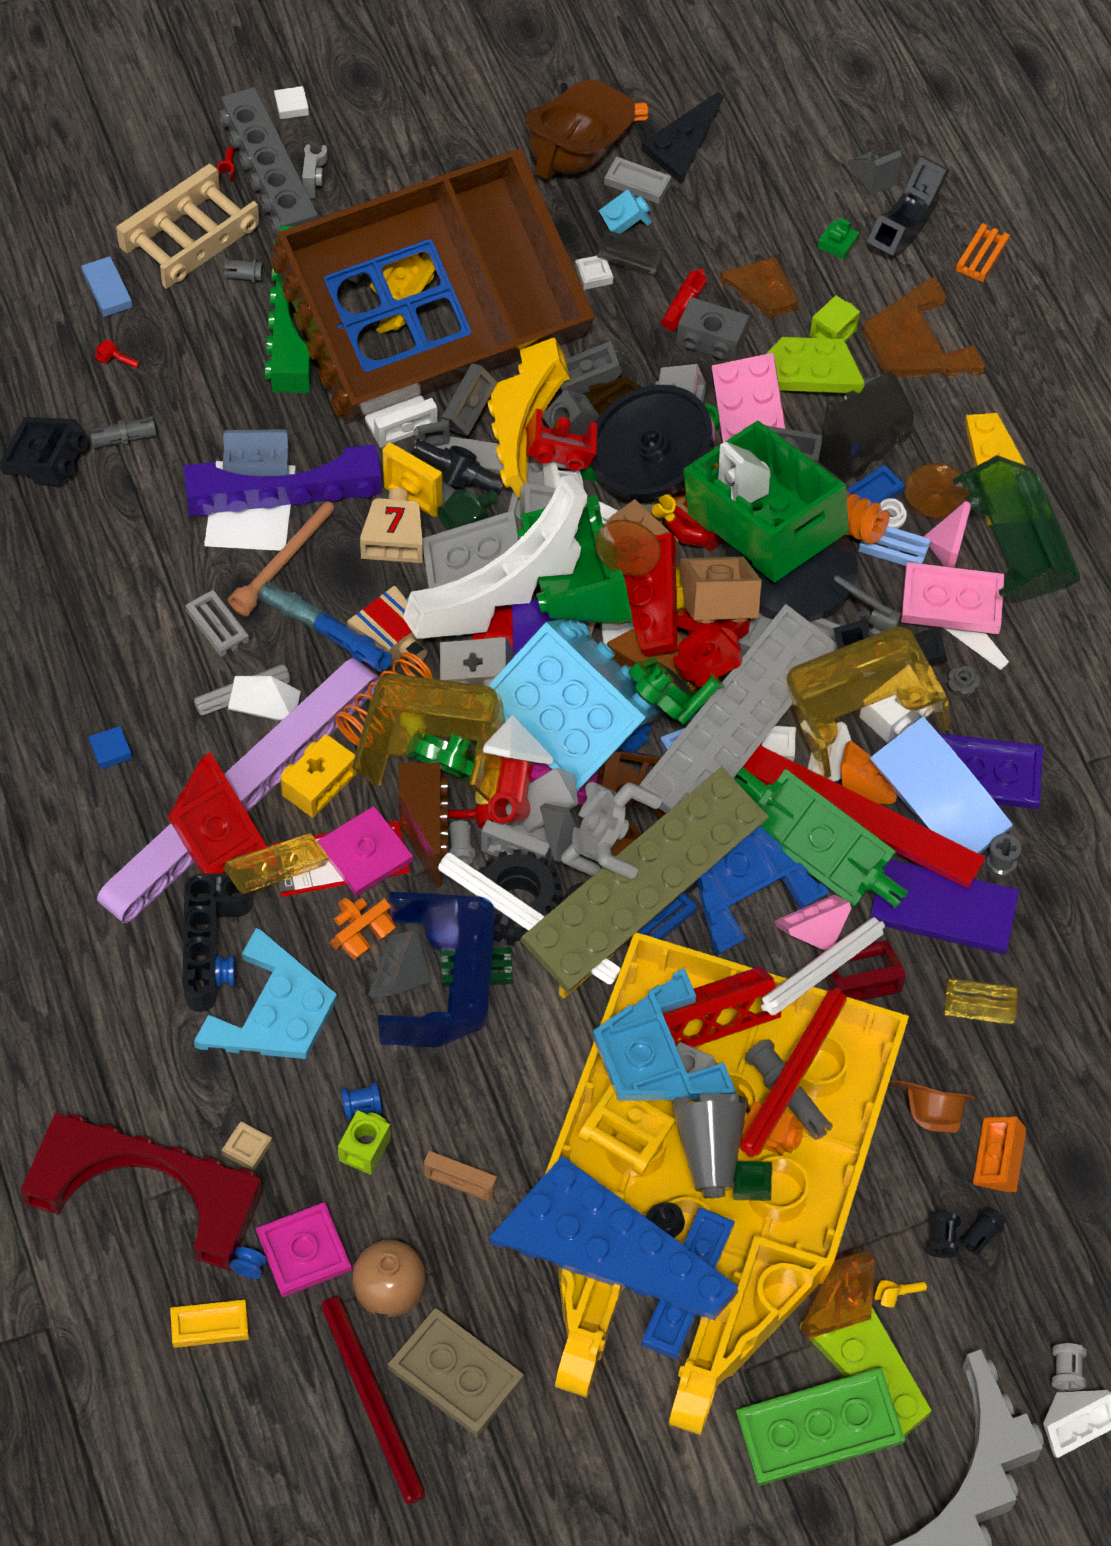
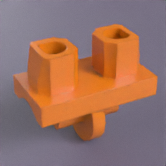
[330,898,396,960]

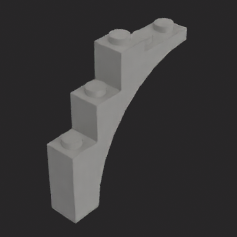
[891,1349,1044,1546]

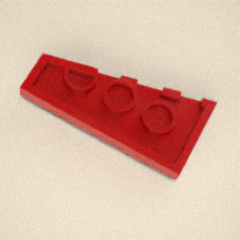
[610,532,677,657]

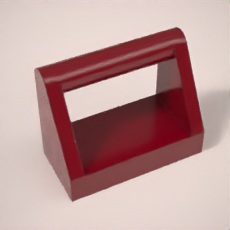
[819,940,906,1001]

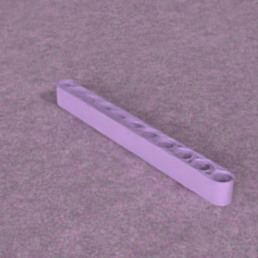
[97,658,380,923]

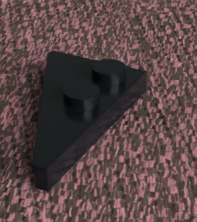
[642,92,723,184]

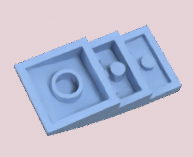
[870,716,1013,854]

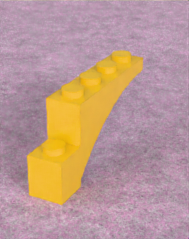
[487,337,570,498]

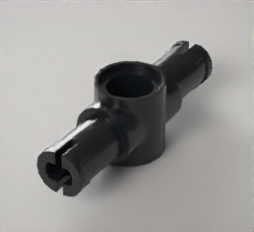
[411,438,503,495]

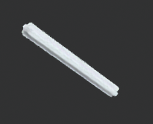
[438,853,621,985]
[761,917,885,1015]

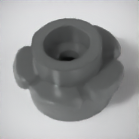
[948,666,980,697]

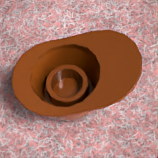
[889,1080,975,1133]

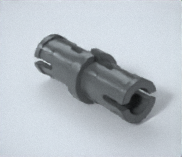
[89,416,157,449]

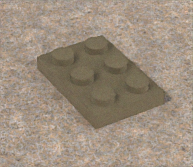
[388,1308,524,1437]

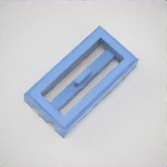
[858,526,931,566]

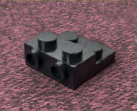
[0,417,88,485]

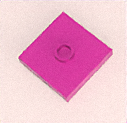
[317,806,413,897]
[255,1202,352,1297]

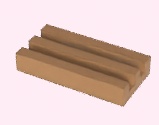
[424,1151,497,1202]

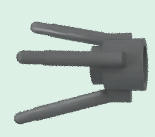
[833,576,902,637]

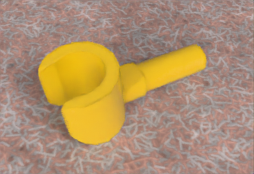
[874,1280,927,1307]

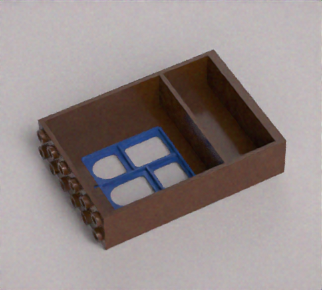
[270,148,595,425]

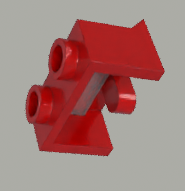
[525,408,597,470]

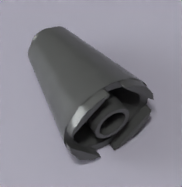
[672,1094,747,1199]

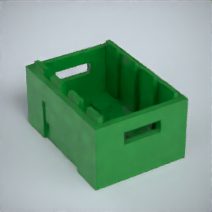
[683,420,849,583]

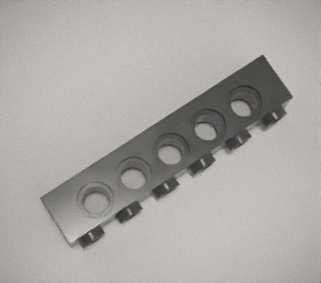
[218,87,318,235]

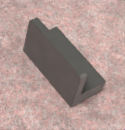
[441,363,498,436]

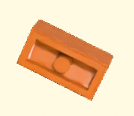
[973,1117,1026,1192]

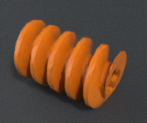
[846,490,890,544]

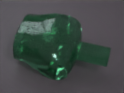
[437,489,498,530]

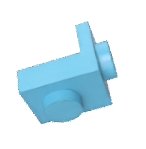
[599,189,652,237]

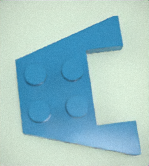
[593,968,736,1101]

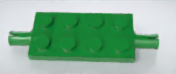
[733,767,909,909]

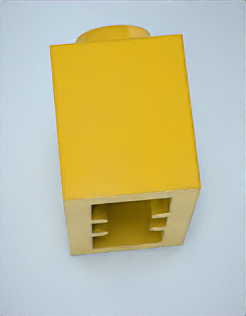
[280,734,358,818]

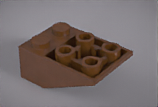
[399,763,448,887]

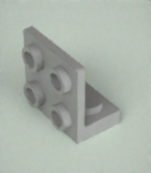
[481,801,553,867]

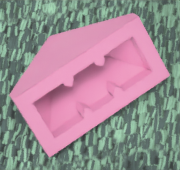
[924,501,972,568]
[775,894,852,951]

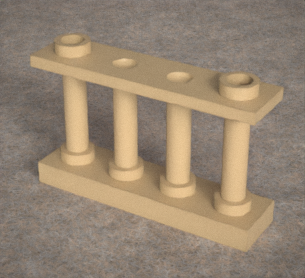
[116,163,260,289]

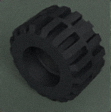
[474,849,562,946]

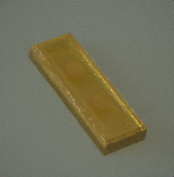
[224,833,329,894]

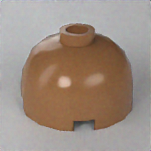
[352,1240,426,1317]

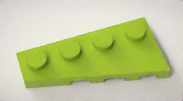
[799,1278,932,1438]

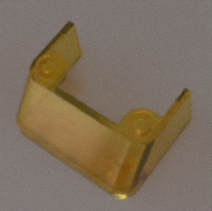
[787,627,951,778]
[352,674,505,802]

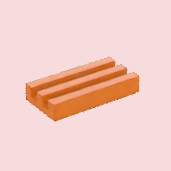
[956,223,1010,282]

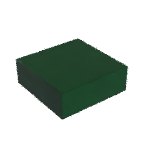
[733,1161,773,1201]

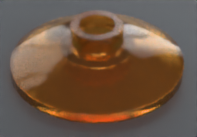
[905,463,970,518]
[595,520,661,576]

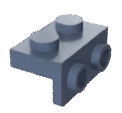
[222,429,289,477]

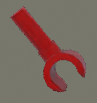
[216,147,235,181]
[95,340,140,369]
[448,804,494,829]

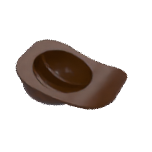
[525,80,635,179]

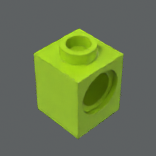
[810,295,860,342]
[338,1110,391,1175]

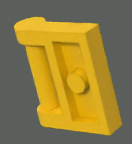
[578,1084,675,1175]

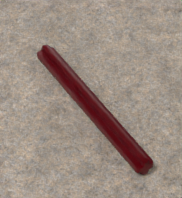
[321,1296,425,1505]

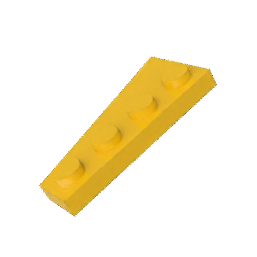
[964,413,1052,525]

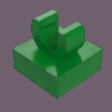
[817,218,860,260]

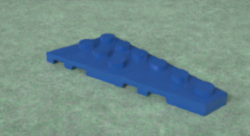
[489,1156,739,1320]

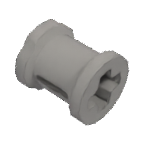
[1052,1343,1087,1391]

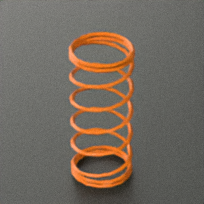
[336,652,434,747]

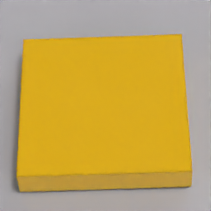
[382,442,443,517]

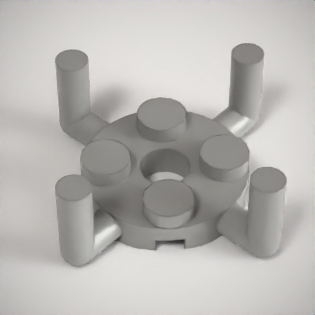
[561,782,662,879]

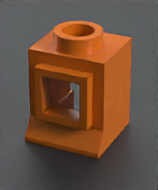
[742,1101,804,1155]

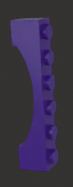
[183,444,381,516]

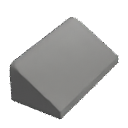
[522,768,578,833]

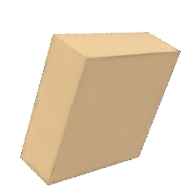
[221,1121,272,1172]

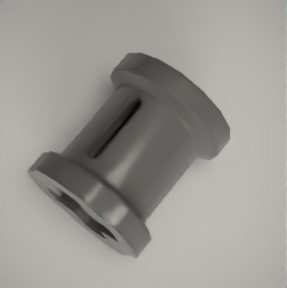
[986,834,1022,877]

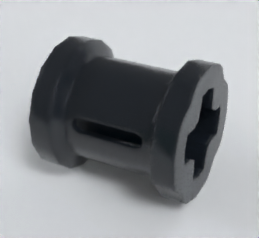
[925,1211,961,1258]

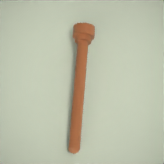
[228,502,334,616]

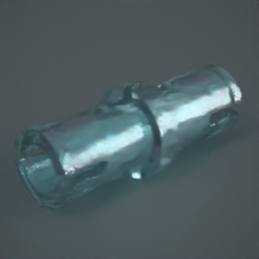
[258,581,325,630]

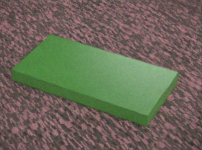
[736,1367,905,1486]

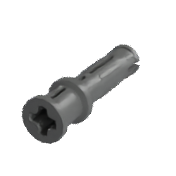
[745,1039,833,1140]

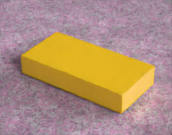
[170,1300,249,1348]

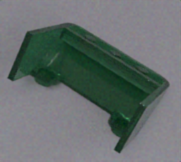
[953,455,1080,601]

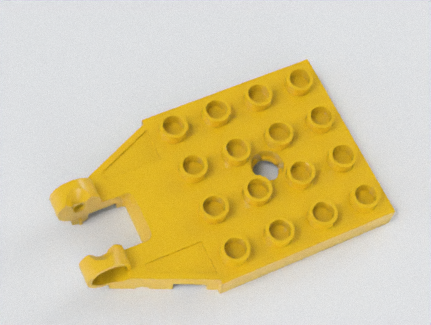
[545,932,909,1436]

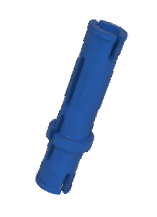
[314,612,392,672]

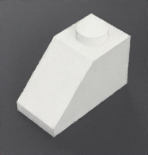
[718,442,771,503]

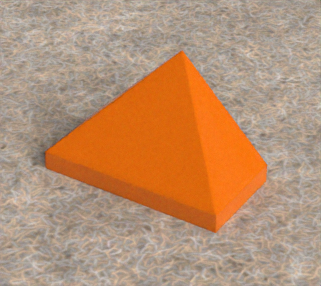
[841,740,897,804]

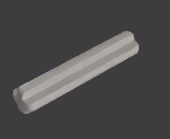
[194,664,290,715]

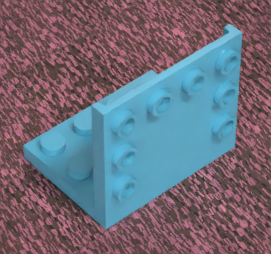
[478,619,665,792]

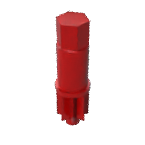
[660,268,708,332]

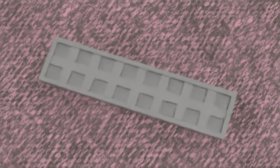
[639,604,837,813]

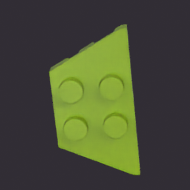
[766,337,865,394]

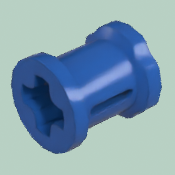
[341,1082,382,1120]

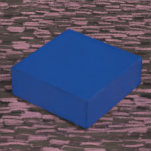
[88,726,132,770]

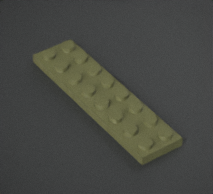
[519,766,769,993]

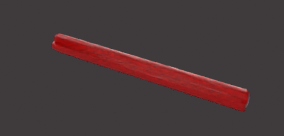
[740,988,847,1157]

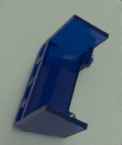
[378,891,495,1047]

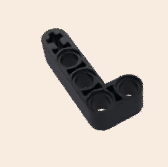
[182,873,253,1012]

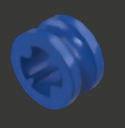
[215,955,235,987]
[230,1247,267,1279]

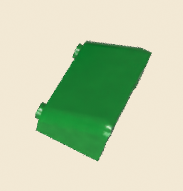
[517,495,633,625]

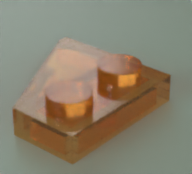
[720,257,799,318]
[801,1251,875,1339]

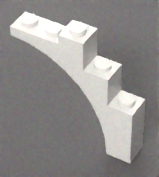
[403,475,588,639]

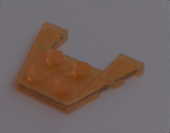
[862,277,986,377]

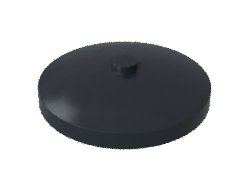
[591,385,715,501]
[727,524,858,622]

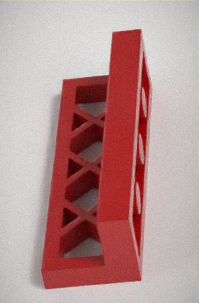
[662,966,782,1047]

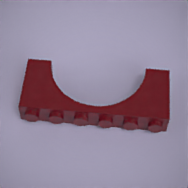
[20,1113,263,1271]

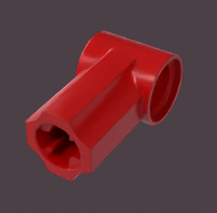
[488,756,533,824]

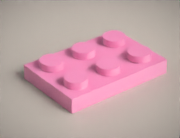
[712,353,786,443]
[901,562,1004,634]

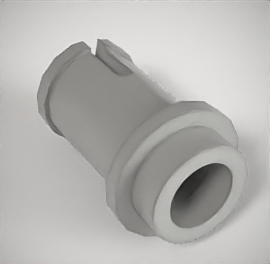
[448,820,476,865]

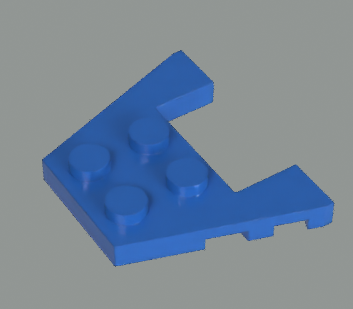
[697,827,830,956]

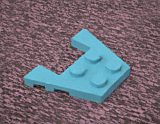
[194,928,337,1059]

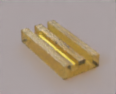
[944,978,1018,1025]

